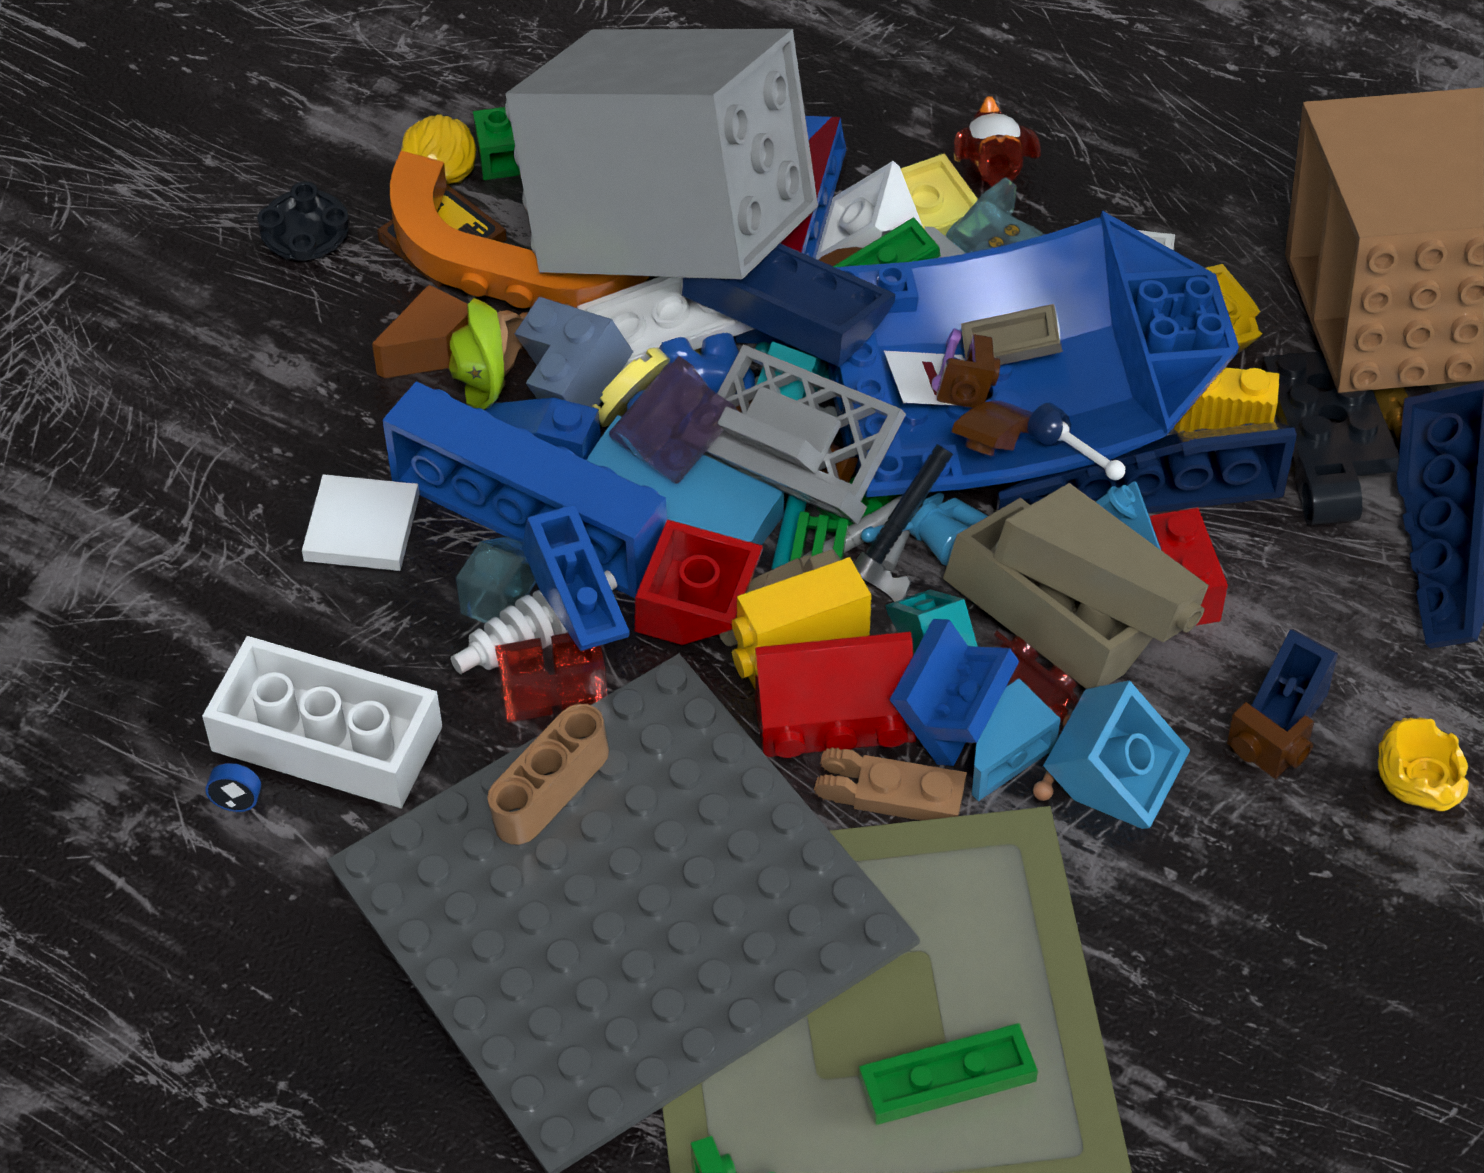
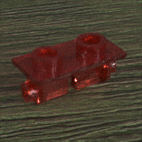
[994,631,1079,723]

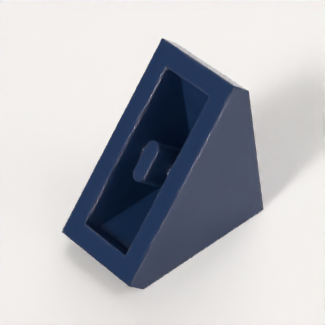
[1252,629,1338,731]

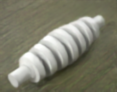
[451,570,617,674]

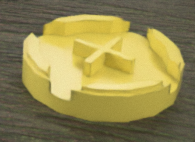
[592,347,670,427]

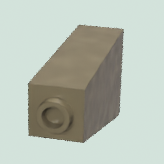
[993,483,1209,643]

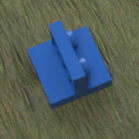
[890,619,1019,766]

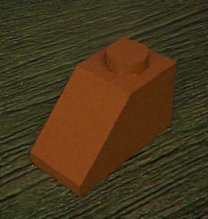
[372,285,468,378]

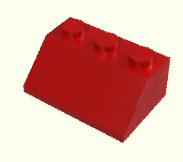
[755,632,917,758]

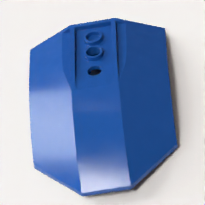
[827,211,1239,497]

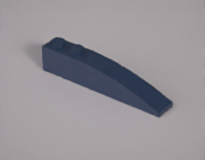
[1397,381,1484,649]
[996,422,1297,513]

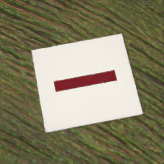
[884,351,964,405]

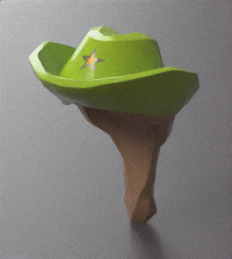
[449,298,572,410]

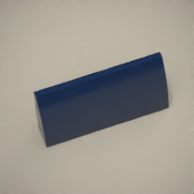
[682,243,896,367]

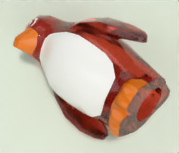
[953,96,1041,194]

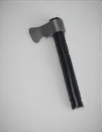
[854,444,953,602]

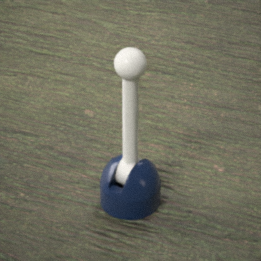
[1027,403,1125,480]

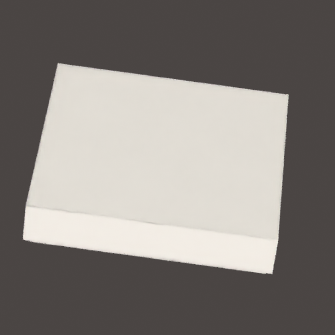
[302,474,420,571]

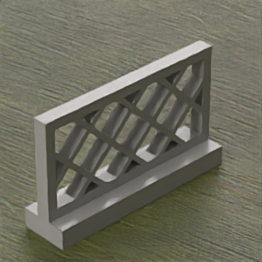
[682,344,906,524]

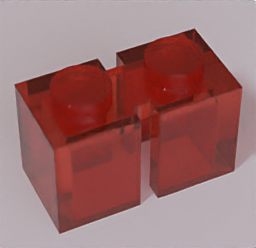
[495,633,608,723]

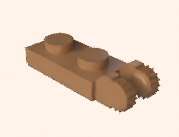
[814,747,967,820]

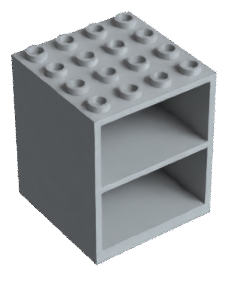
[505,29,818,279]

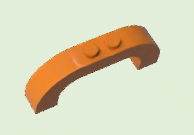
[390,151,649,308]

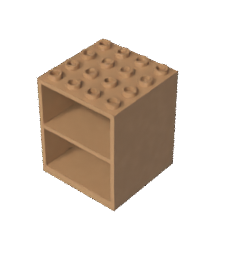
[1285,87,1484,393]

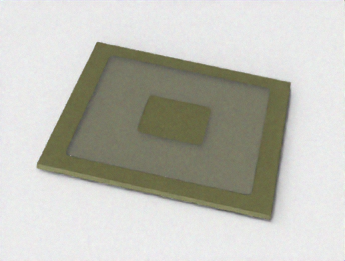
[662,806,1132,1173]

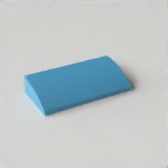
[587,415,784,545]

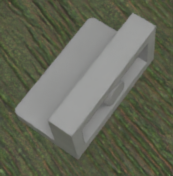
[717,387,841,474]

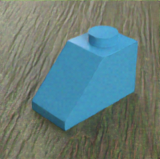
[972,679,1061,802]

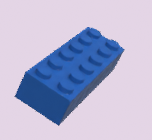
[382,381,667,598]

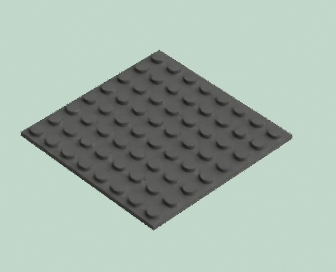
[326,653,920,1173]

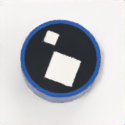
[205,763,261,812]

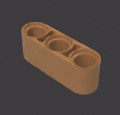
[487,704,609,845]

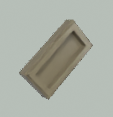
[961,304,1063,365]

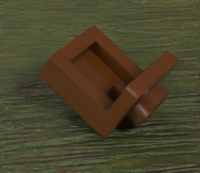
[936,334,1000,408]
[1227,702,1314,779]

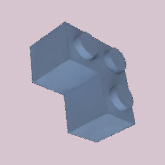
[514,297,633,407]

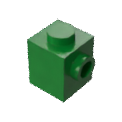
[473,107,521,180]

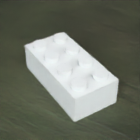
[202,636,442,808]

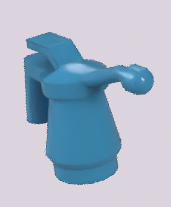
[861,492,988,566]

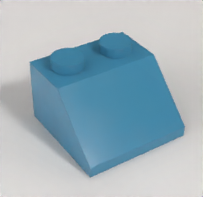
[1043,680,1190,829]

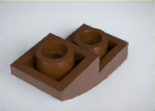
[951,401,1033,456]

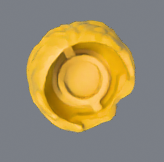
[401,114,476,184]
[1378,717,1469,811]

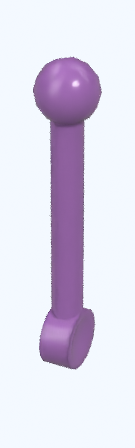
[932,328,962,392]

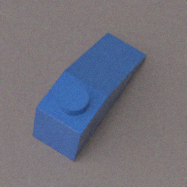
[485,398,601,460]
[522,505,630,651]

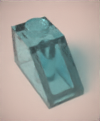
[456,536,536,623]

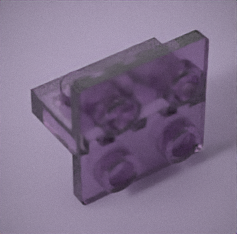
[609,356,738,484]

